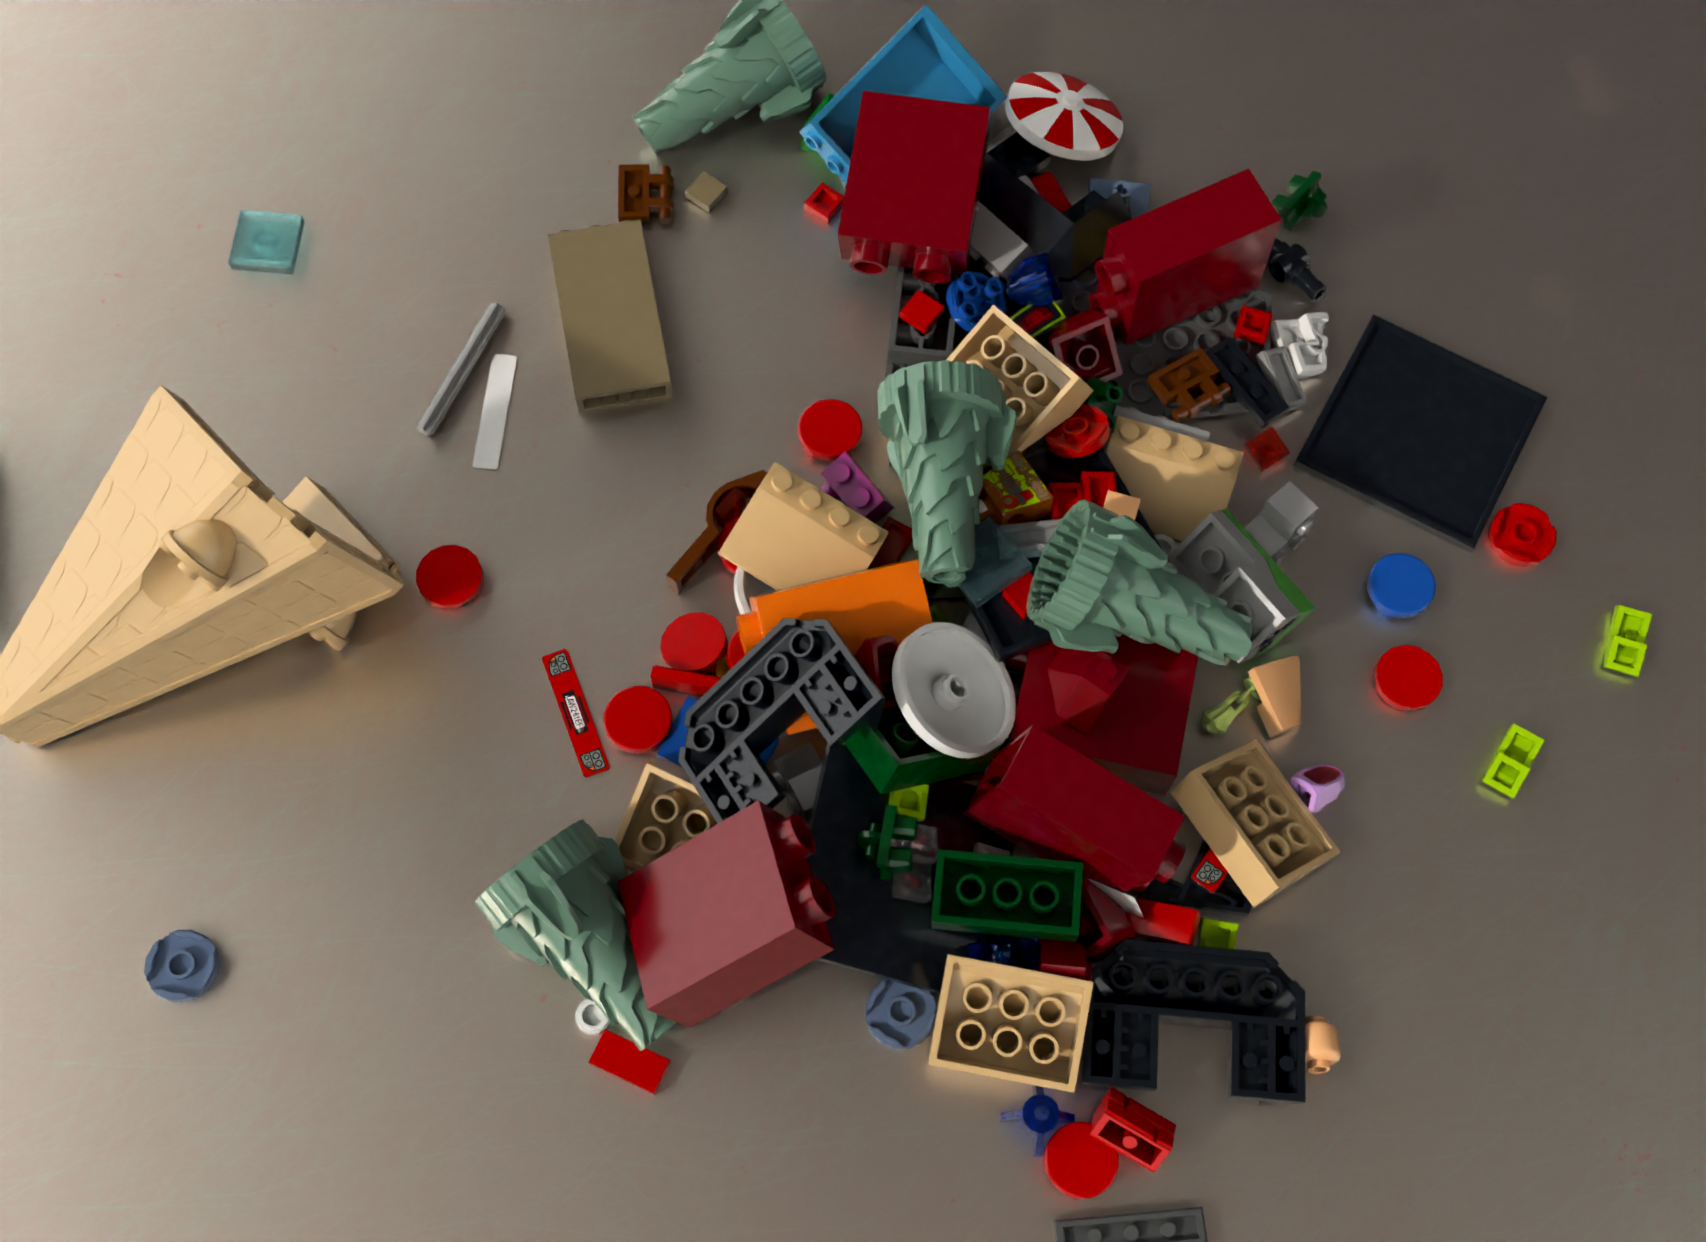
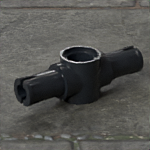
[1268,238,1327,302]

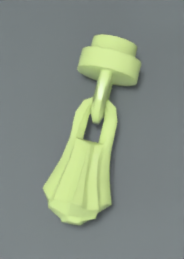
[1201,675,1261,734]

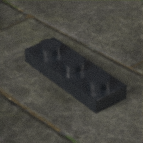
[1205,336,1290,429]

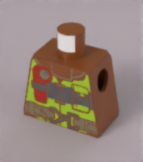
[979,450,1054,527]

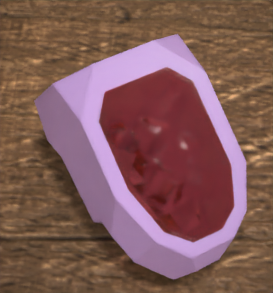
[1290,764,1345,814]

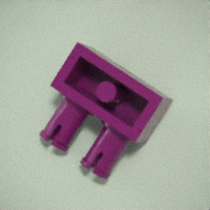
[820,452,895,524]

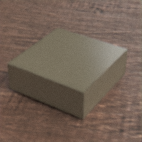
[685,171,728,213]

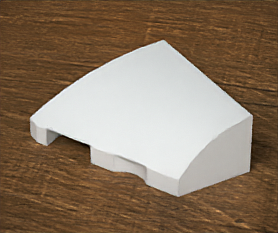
[1271,312,1329,380]

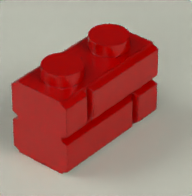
[1089,1087,1176,1173]

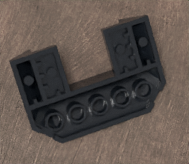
[978,126,1132,282]
[678,618,886,824]
[1082,939,1306,1105]

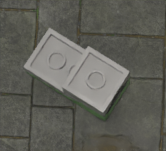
[1168,509,1315,663]

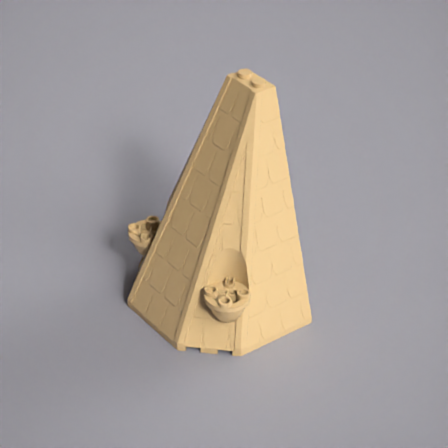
[0,385,404,747]

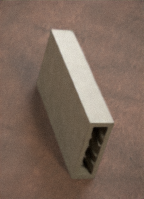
[548,220,673,413]

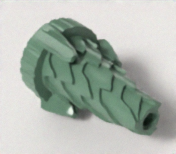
[632,0,826,153]
[877,360,1017,588]
[1026,499,1252,666]
[475,819,676,1051]

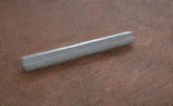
[417,302,506,436]

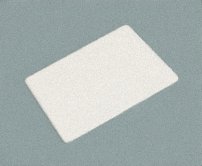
[1089,879,1144,918]

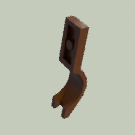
[666,470,767,595]

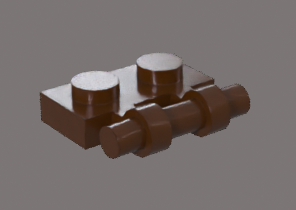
[618,164,674,224]
[1147,347,1231,422]

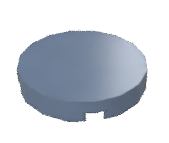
[144,930,220,1002]
[865,979,937,1049]

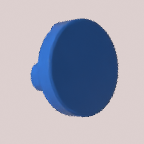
[946,271,1006,332]
[1367,553,1436,618]

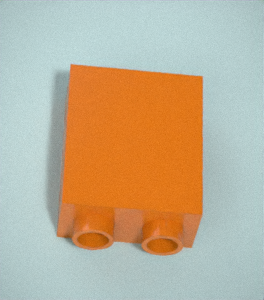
[736,559,933,735]

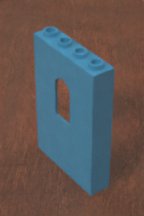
[799,4,1007,184]

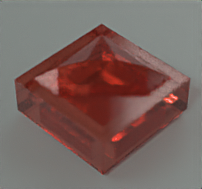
[1244,427,1290,472]
[715,487,746,528]

